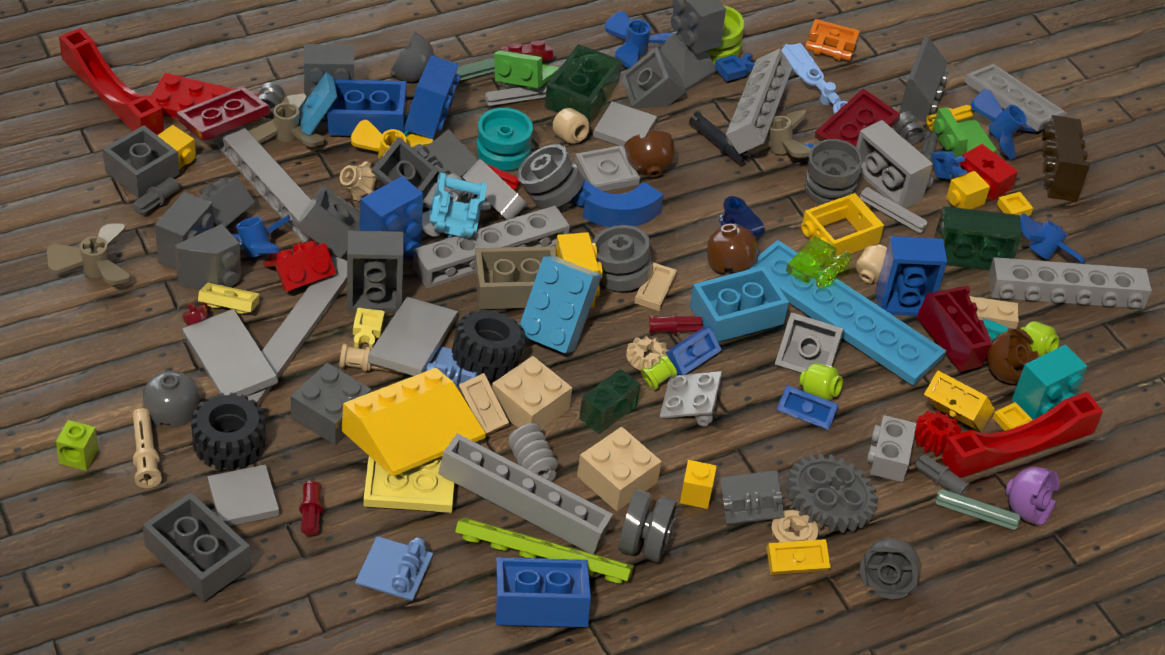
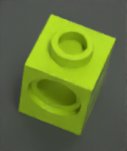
[56,420,98,471]

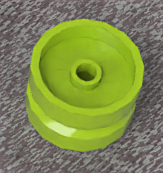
[707,5,744,64]

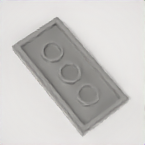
[964,64,1066,131]
[368,297,458,376]
[182,309,278,396]

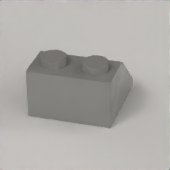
[775,312,844,373]

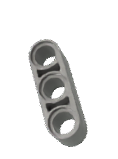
[463,159,527,220]

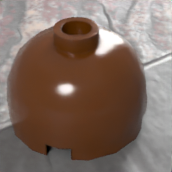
[624,131,675,177]
[707,224,759,273]
[987,328,1039,384]

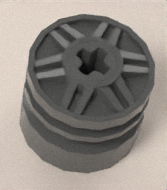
[805,139,862,204]

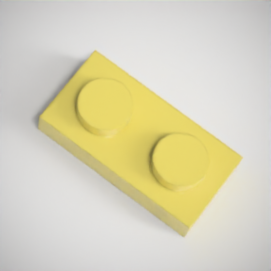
[198,283,260,313]

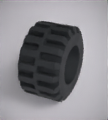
[452,310,526,380]
[191,392,266,470]

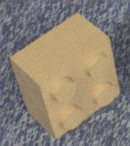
[492,356,572,429]
[577,427,662,512]

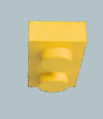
[766,539,831,575]

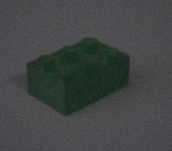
[545,44,622,123]
[934,206,1022,271]

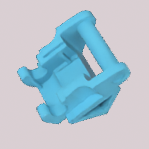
[429,172,487,239]

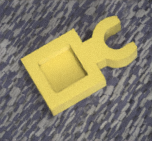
[353,308,385,349]

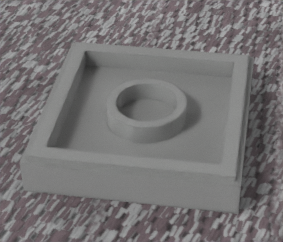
[593,101,657,147]
[575,145,640,191]
[207,465,279,526]

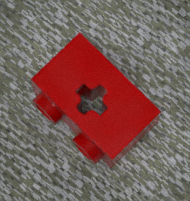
[960,144,1018,201]

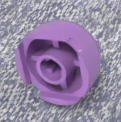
[1006,467,1059,525]

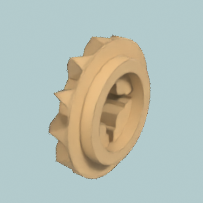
[626,336,668,370]
[771,510,818,542]

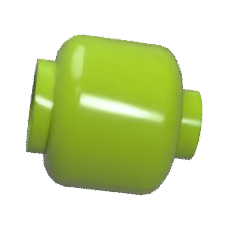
[1021,321,1060,357]
[800,363,843,401]

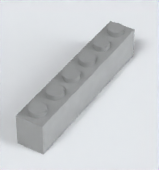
[438,433,613,554]

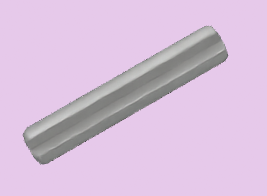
[485,82,556,106]
[860,187,928,233]

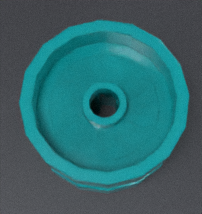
[476,108,533,171]

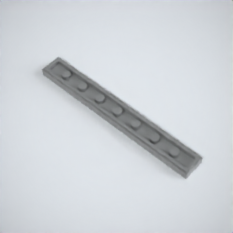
[246,255,347,406]

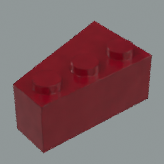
[916,285,992,372]

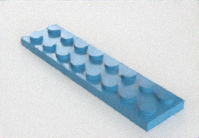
[745,240,946,386]

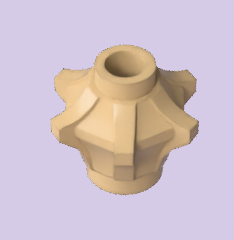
[340,161,378,201]

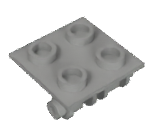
[660,371,722,426]

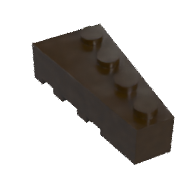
[1042,115,1090,202]

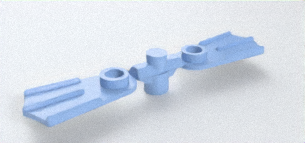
[782,43,847,114]

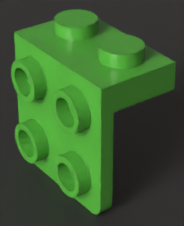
[494,50,559,90]
[932,107,996,158]

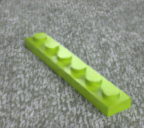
[455,518,634,583]

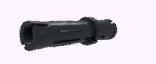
[689,112,751,166]

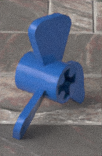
[605,11,674,68]
[971,89,1037,160]
[1018,213,1085,264]
[232,215,290,257]

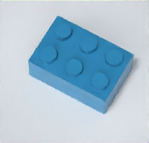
[520,255,602,354]
[689,266,789,342]

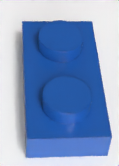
[666,326,721,376]

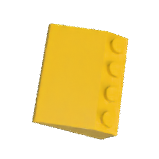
[342,368,486,477]

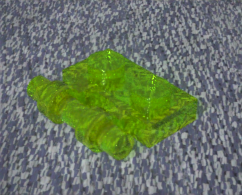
[786,236,852,289]

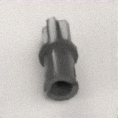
[133,177,179,215]
[915,455,970,496]

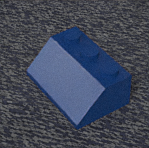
[495,557,591,627]

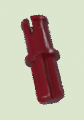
[649,314,703,335]
[299,481,323,537]

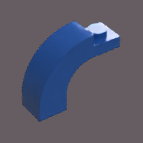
[571,180,664,227]

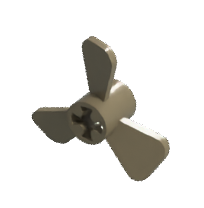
[243,94,324,147]
[747,110,812,158]
[47,223,130,285]

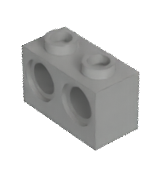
[867,415,916,482]

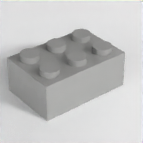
[856,120,933,208]

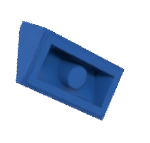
[777,385,839,430]

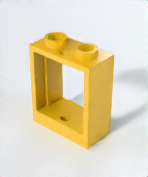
[801,193,884,262]
[924,370,995,432]

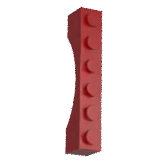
[59,27,164,135]
[941,392,1103,478]

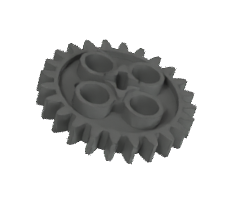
[785,453,878,533]

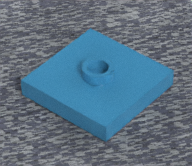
[299,72,337,135]

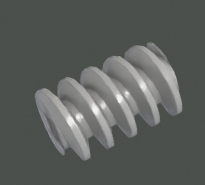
[508,423,558,482]

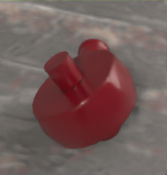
[182,303,209,325]

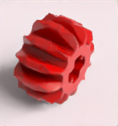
[914,409,961,457]

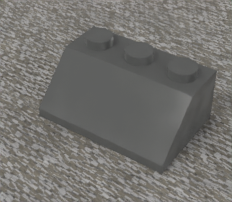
[899,36,949,123]

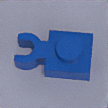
[714,53,756,81]
[931,151,967,179]

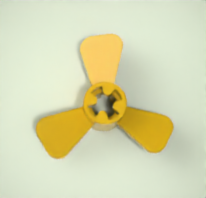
[351,120,433,185]

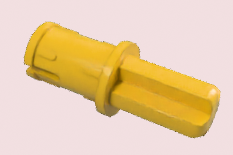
[926,105,974,131]

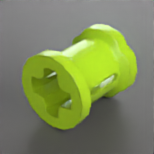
[641,355,677,391]

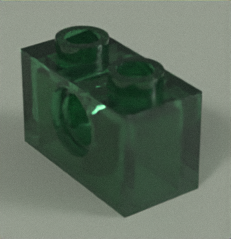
[579,368,641,435]

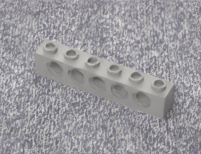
[726,49,792,154]
[413,206,570,289]
[988,257,1152,309]

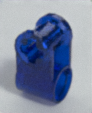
[719,196,765,239]

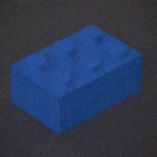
[404,55,461,139]
[327,79,407,136]
[360,176,423,260]
[875,236,947,316]

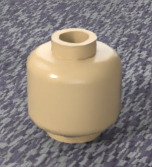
[553,108,589,144]
[856,244,887,284]

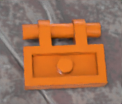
[805,19,860,61]

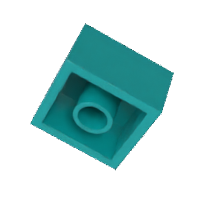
[1012,345,1087,420]

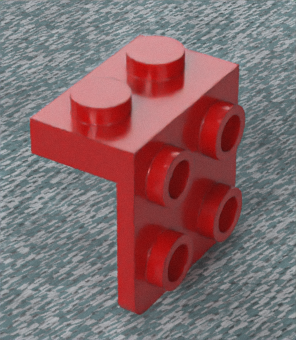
[263,240,336,292]

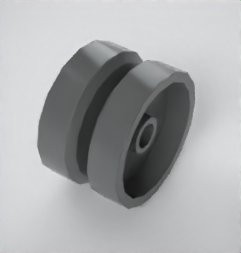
[517,144,584,209]
[592,225,652,291]
[618,489,677,563]

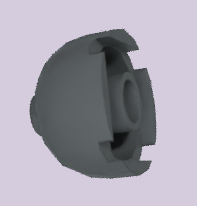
[390,32,434,82]
[142,371,200,428]
[860,538,921,599]

